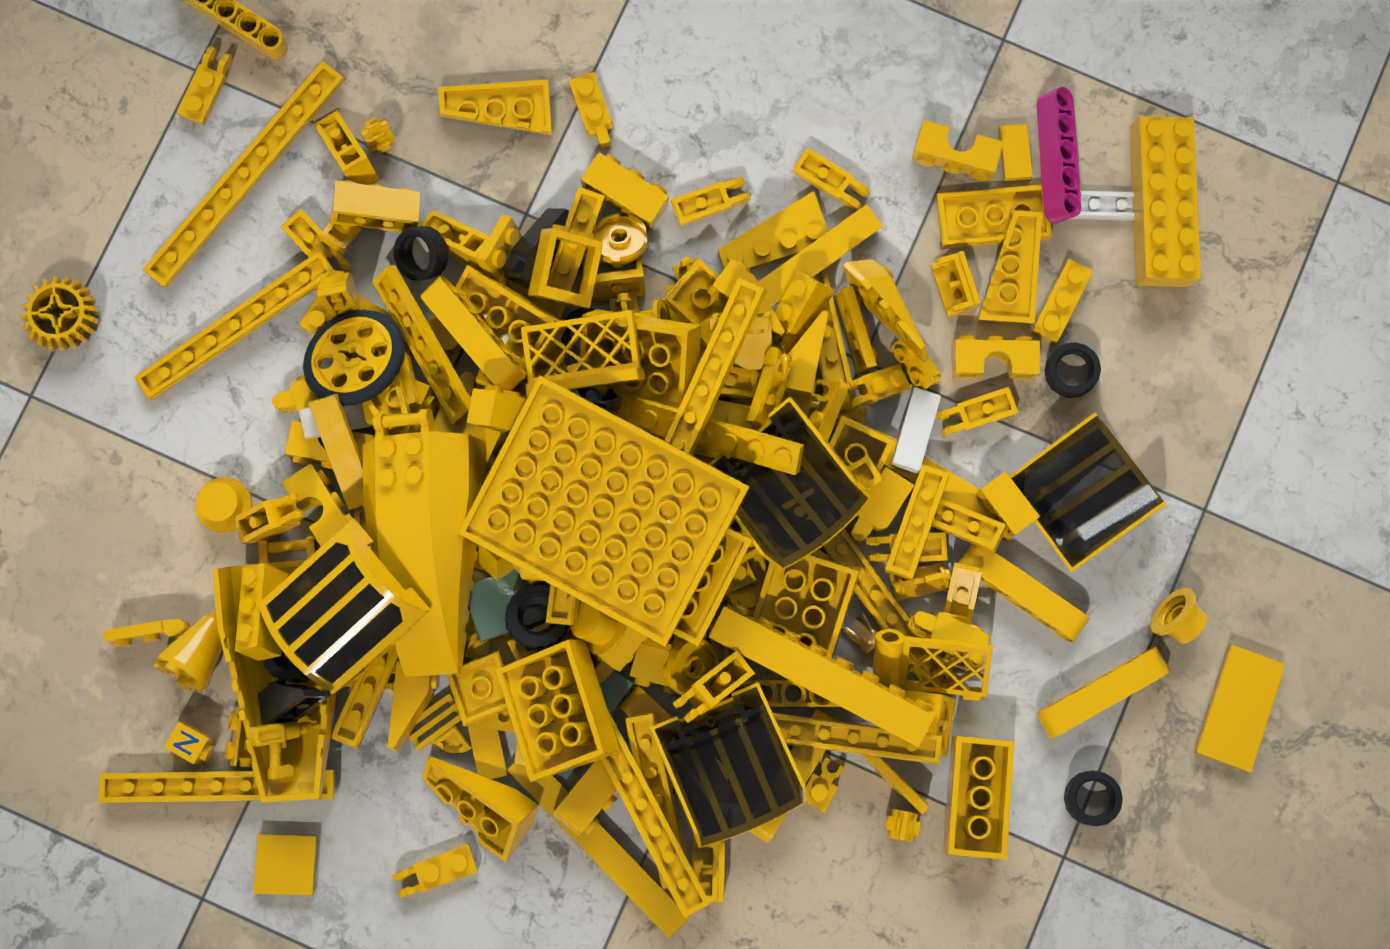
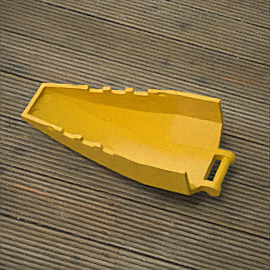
[363,409,486,677]
[212,536,344,803]

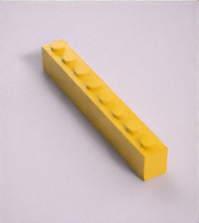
[709,603,936,748]

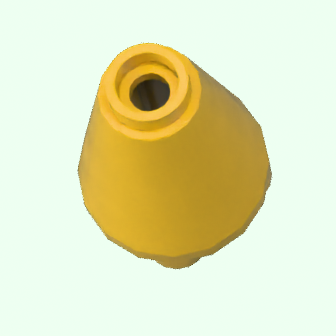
[153,611,222,693]

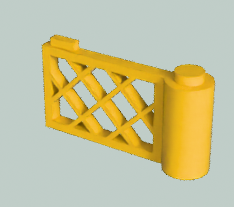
[872,629,993,701]

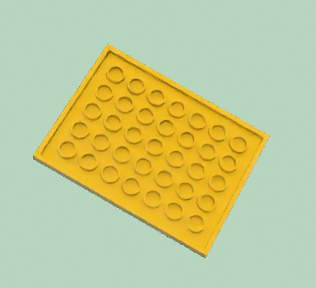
[458,375,750,647]

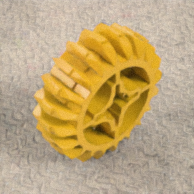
[20,276,99,352]

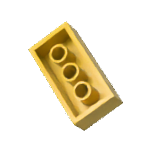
[943,736,1015,860]

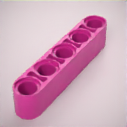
[1036,87,1081,224]

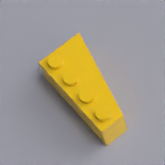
[467,385,528,435]

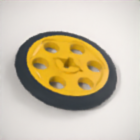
[303,310,405,406]

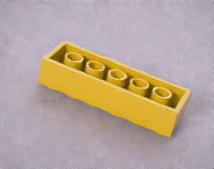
[1130,116,1201,287]

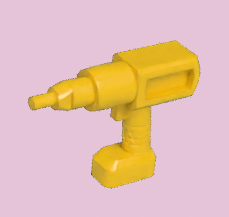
[248,721,320,779]

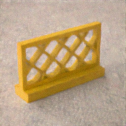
[521,310,645,396]

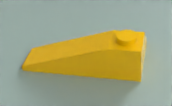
[843,259,928,363]
[455,265,567,370]
[421,756,539,863]

